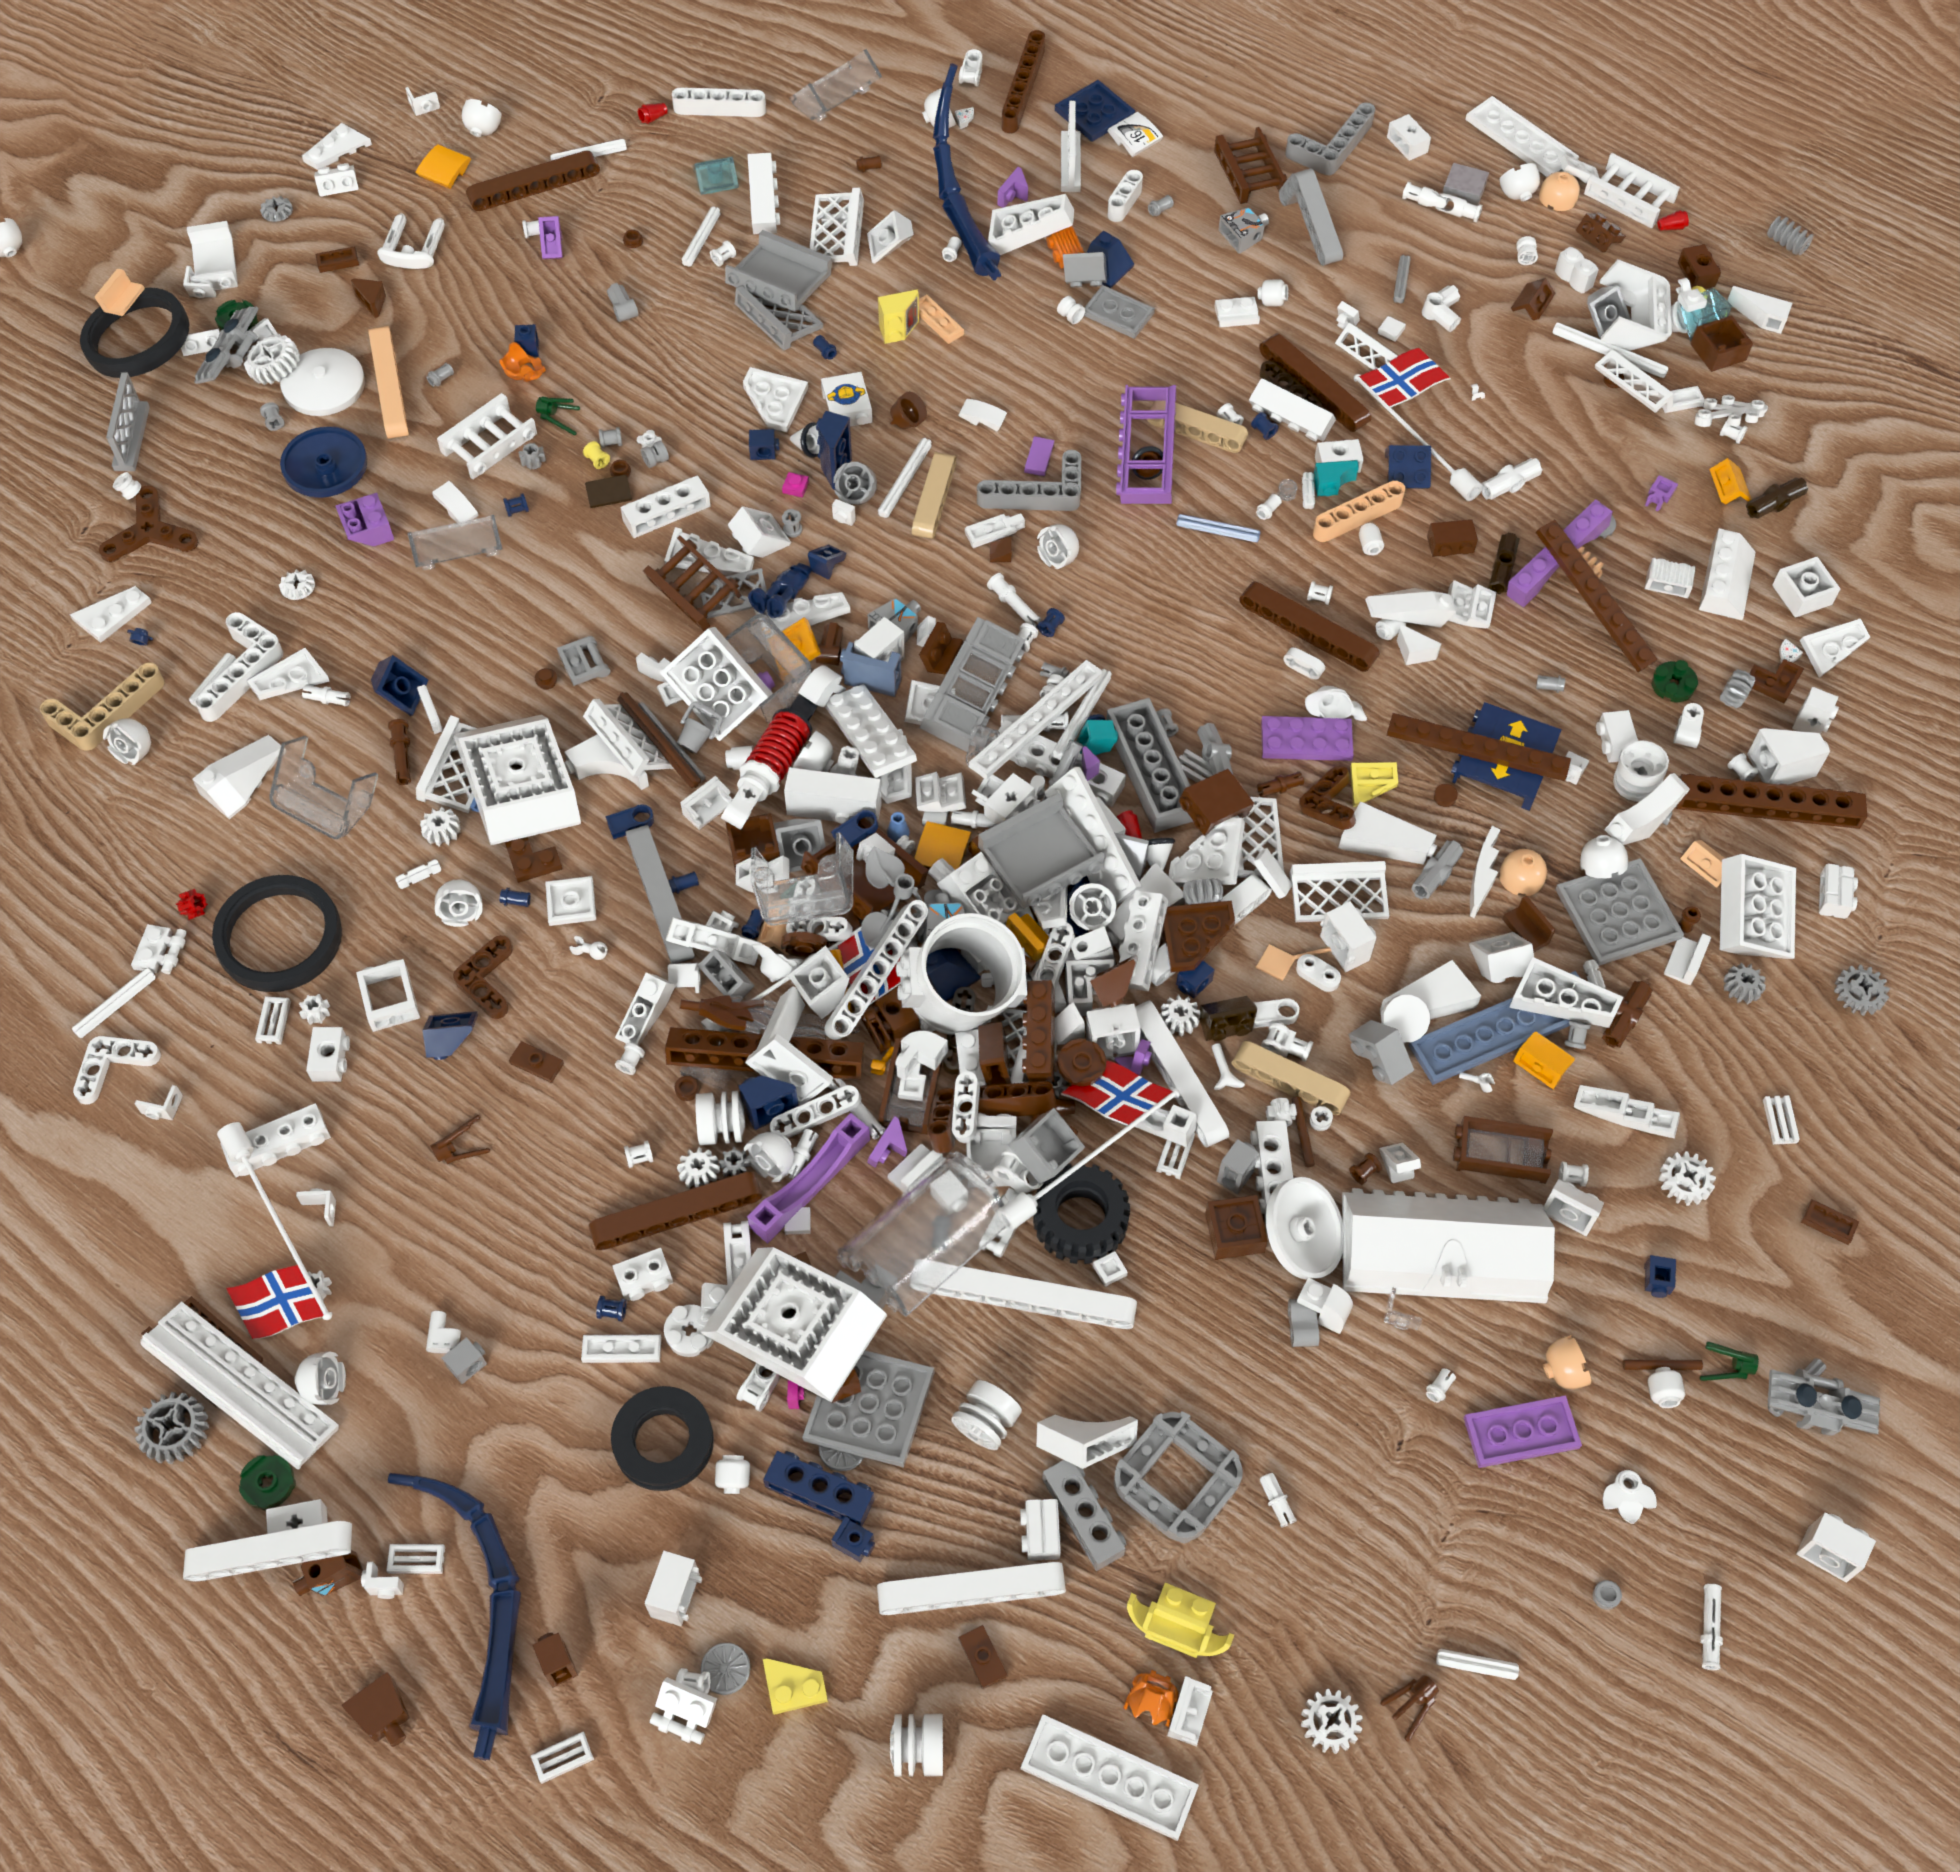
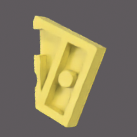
[1350,762,1398,807]
[763,1658,828,1715]

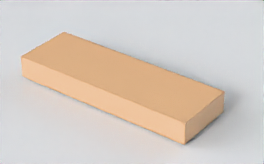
[919,294,964,344]

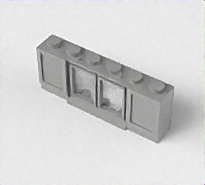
[919,617,1025,752]

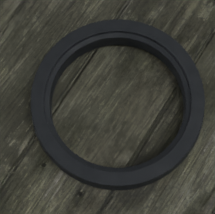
[80,288,190,378]
[212,875,342,992]

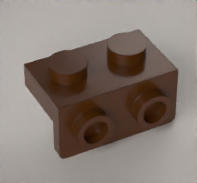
[1576,212,1626,252]

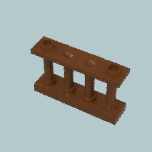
[1214,127,1287,204]
[643,535,742,632]

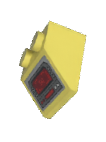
[878,289,919,344]

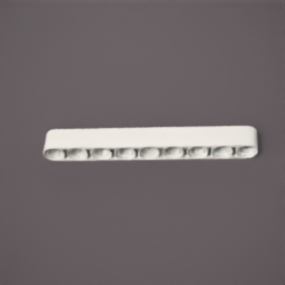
[909,1259,1137,1329]

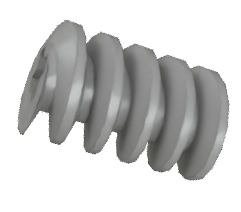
[1767,216,1814,256]

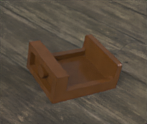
[1179,769,1254,835]

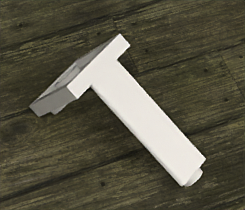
[745,986,833,1106]

